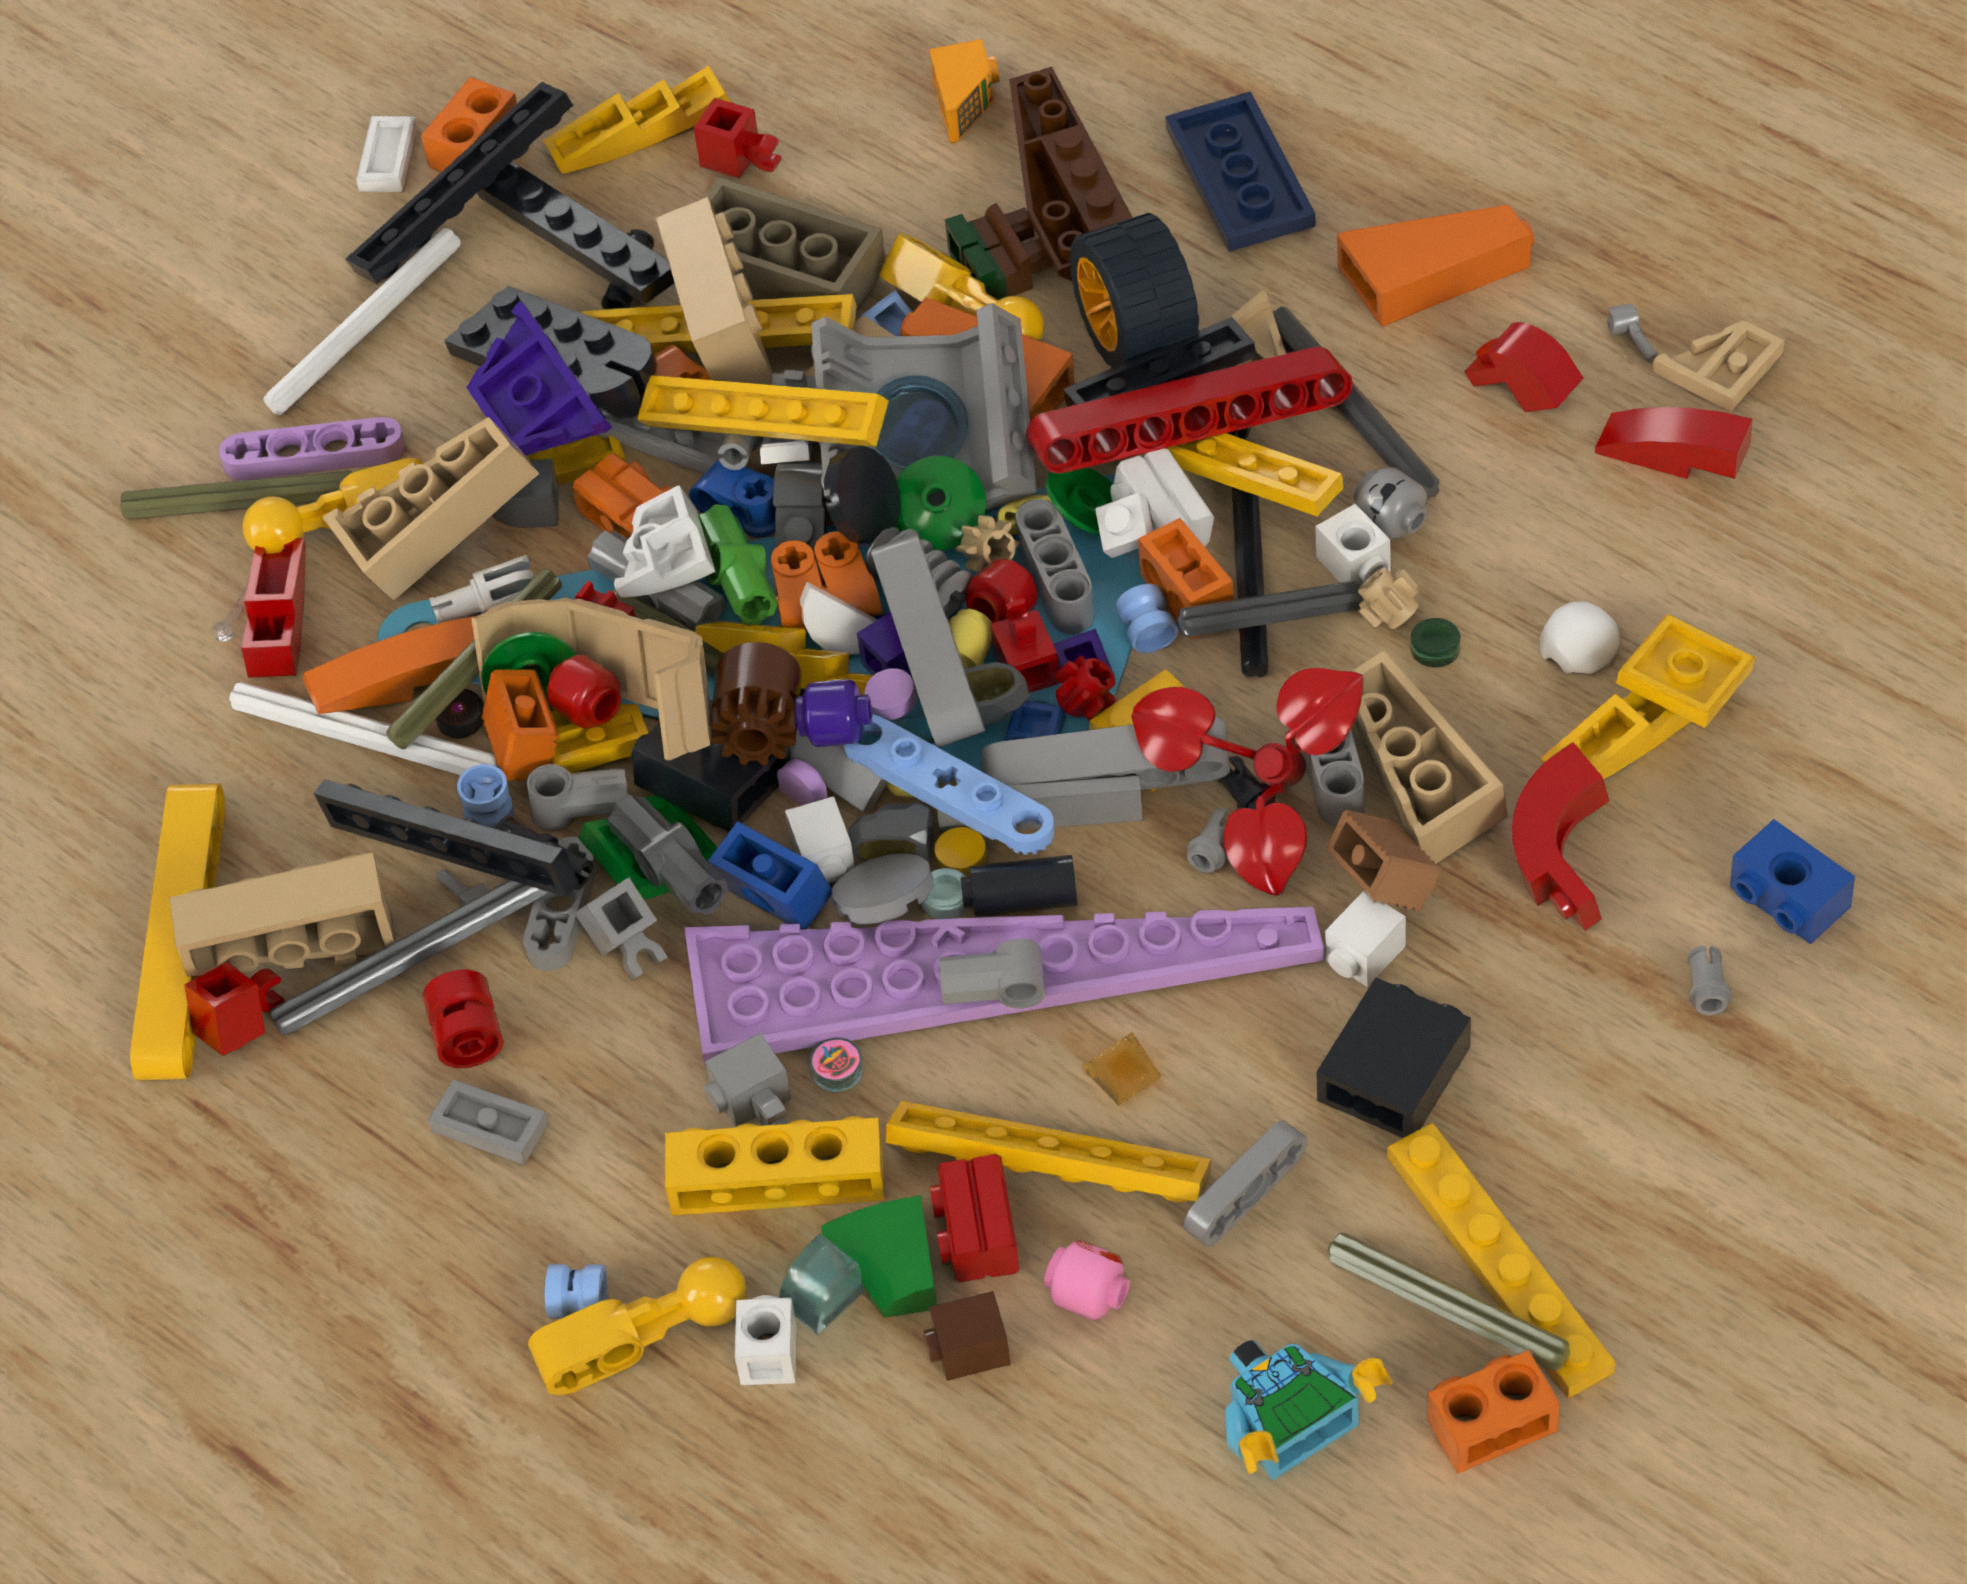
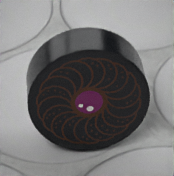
[435,689,484,738]

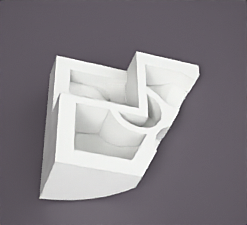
[614,485,716,597]

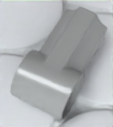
[527,764,627,831]
[939,939,1045,1009]

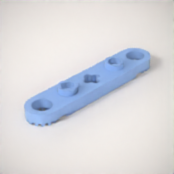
[843,714,1055,855]

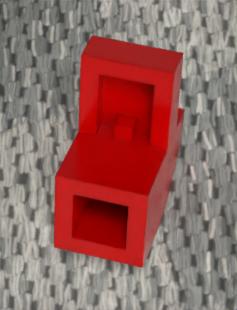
[1464,322,1583,412]

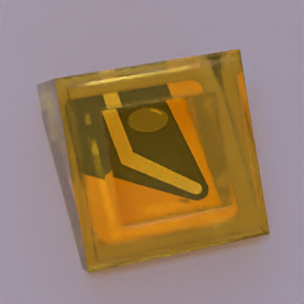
[1082,1032,1162,1105]

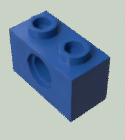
[1730,819,1855,944]
[708,821,832,930]

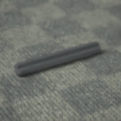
[1178,581,1363,637]

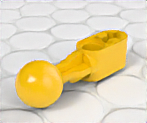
[878,232,1045,341]
[242,458,424,554]
[528,1257,747,1396]

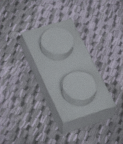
[428,1079,549,1165]

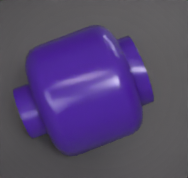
[795,679,872,747]

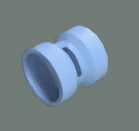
[1116,584,1178,653]
[457,764,514,830]
[545,1264,608,1319]

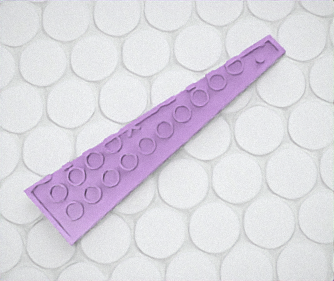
[684,907,1324,1063]

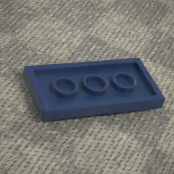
[1165,91,1316,252]

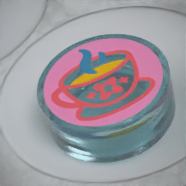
[809,1038,864,1092]

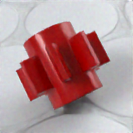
[1054,656,1117,720]

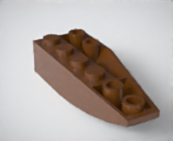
[1009,67,1133,282]

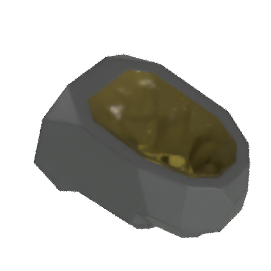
[965,662,1029,726]
[848,802,933,862]

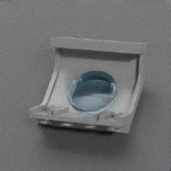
[811,303,1037,512]

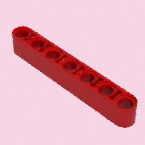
[1025,347,1353,473]

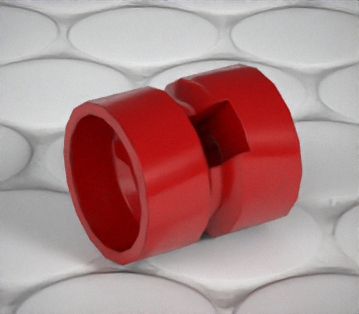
[422,969,504,1068]

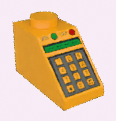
[929,39,1000,143]

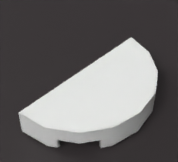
[800,582,878,655]

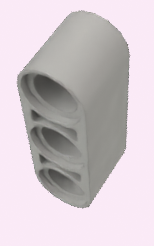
[1016,499,1095,635]
[1302,730,1364,827]

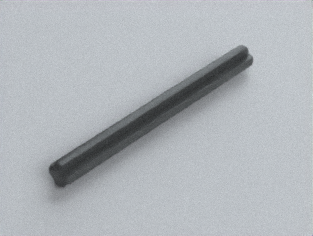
[1273,306,1440,500]
[270,880,549,1035]

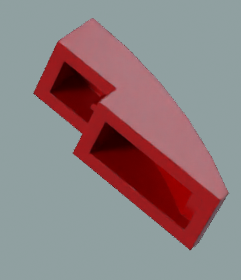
[1595,407,1753,479]
[241,538,306,678]

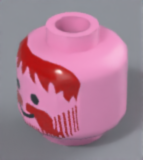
[1044,1240,1130,1320]

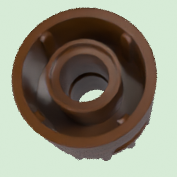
[710,642,802,766]

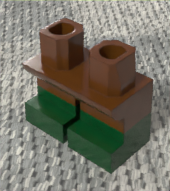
[945,202,1052,300]

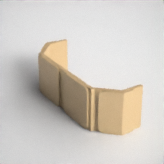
[471,597,712,761]

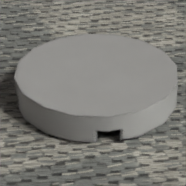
[832,853,934,924]

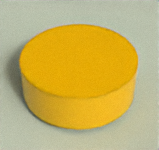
[935,827,987,877]

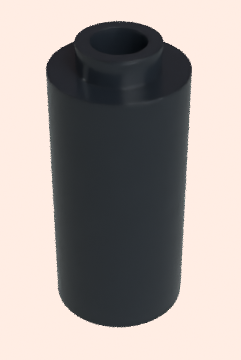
[960,855,1078,917]

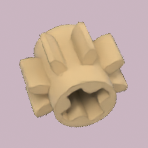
[956,515,1021,572]
[1358,568,1419,629]

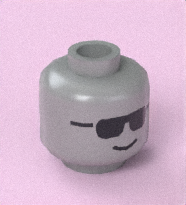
[1354,467,1428,539]

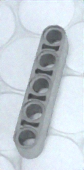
[870,533,985,748]
[981,716,1230,790]

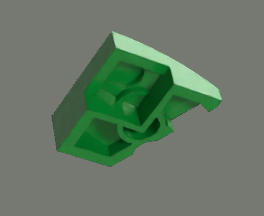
[821,1195,937,1318]

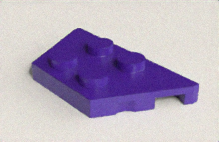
[466,301,612,456]

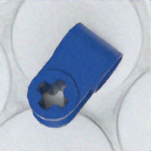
[689,459,776,538]

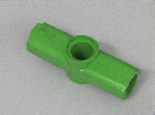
[698,505,778,625]

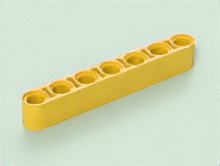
[130,783,225,1081]

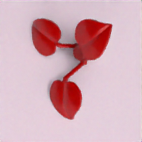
[1131,668,1364,896]

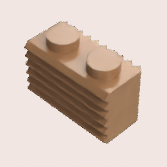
[1326,810,1440,912]

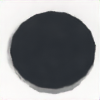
[824,446,901,544]

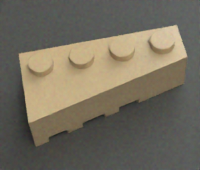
[656,197,773,385]
[322,417,539,601]
[1352,651,1508,864]
[169,852,396,976]

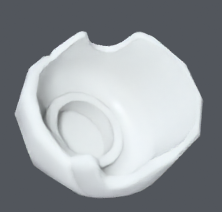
[1540,601,1620,674]

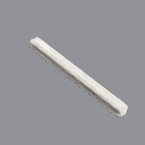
[263,228,461,415]
[229,682,499,775]

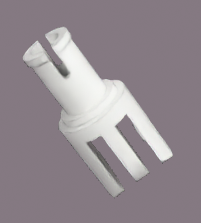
[429,555,535,623]

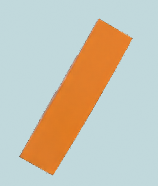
[303,615,478,715]

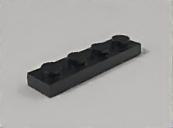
[1063,317,1256,407]

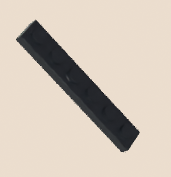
[345,82,574,284]
[477,161,675,305]
[313,779,579,897]

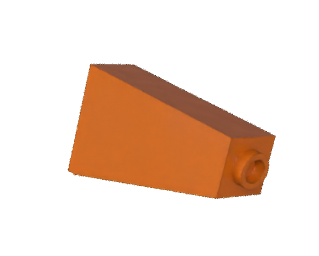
[1337,205,1534,327]
[900,297,1075,421]

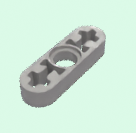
[523,837,597,971]
[1184,1120,1307,1246]

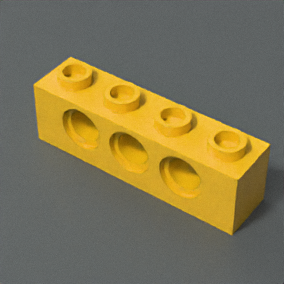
[665,1116,885,1216]

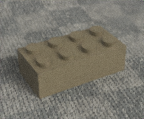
[704,177,886,312]

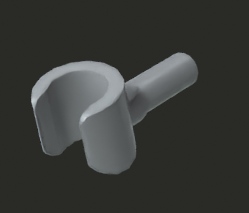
[1607,304,1657,362]
[437,870,488,906]

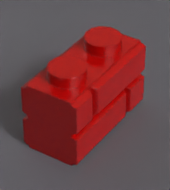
[929,1154,1020,1282]

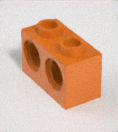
[421,77,517,172]
[1138,518,1234,640]
[1427,1350,1560,1474]

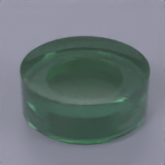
[1410,618,1461,668]

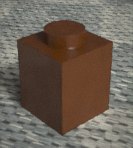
[923,1291,1011,1381]

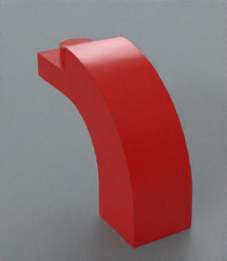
[1512,742,1610,931]

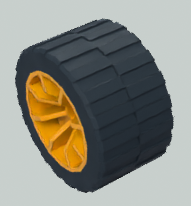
[1070,213,1199,368]

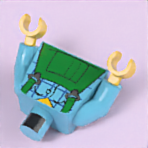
[1224,1340,1393,1480]

